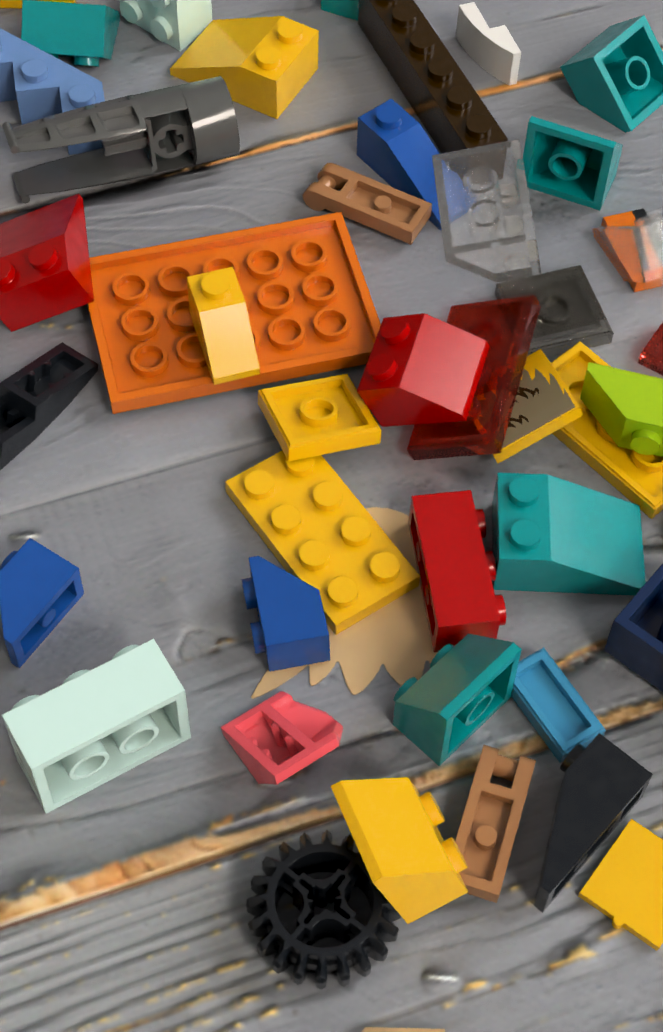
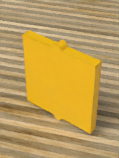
[578,819,663,951]

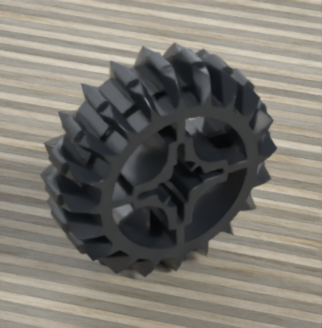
[246,830,401,989]

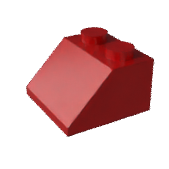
[357,313,490,427]

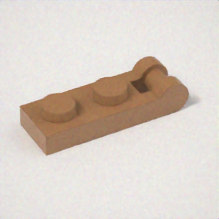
[303,163,432,245]
[455,745,536,903]

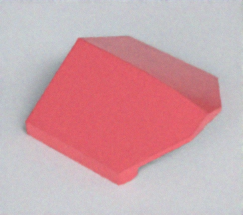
[221,691,343,785]

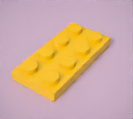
[225,450,420,635]

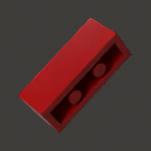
[408,490,506,653]

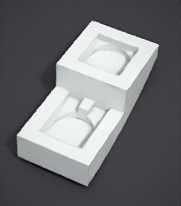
[456,2,521,85]

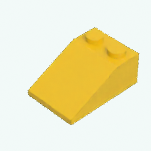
[170,16,319,119]

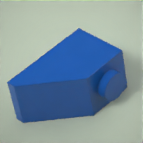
[0,538,84,668]

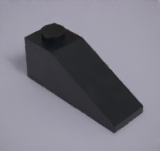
[534,733,653,913]

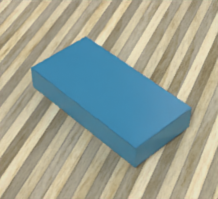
[511,647,606,763]

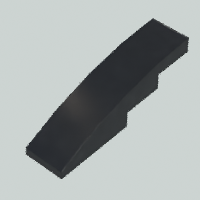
[0,342,98,470]

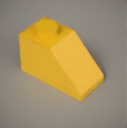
[187,267,260,385]

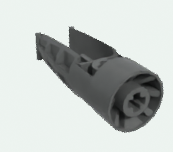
[2,76,240,203]

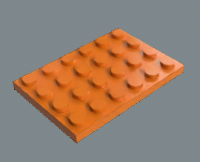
[87,212,381,414]

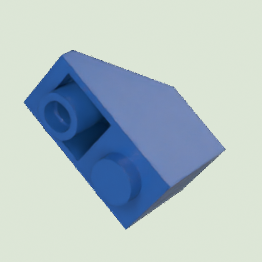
[241,556,330,672]

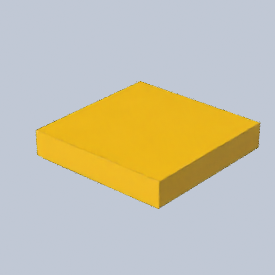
[258,374,381,461]

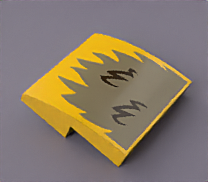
[468,349,583,464]

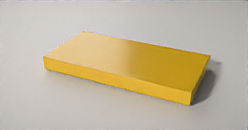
[551,341,663,519]

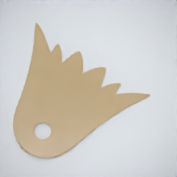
[251,507,438,699]

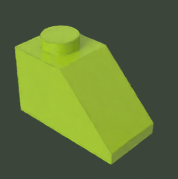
[580,362,663,457]

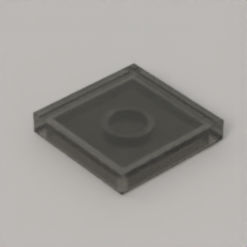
[494,265,614,358]

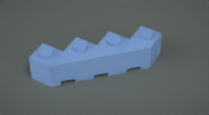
[0,28,105,155]

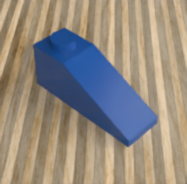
[357,99,474,230]

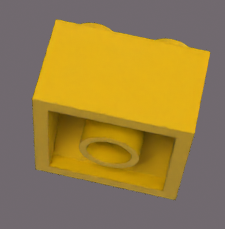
[330,777,468,924]

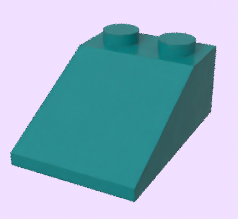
[492,472,646,596]

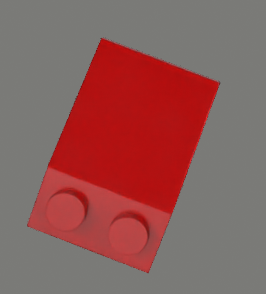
[0,193,94,332]

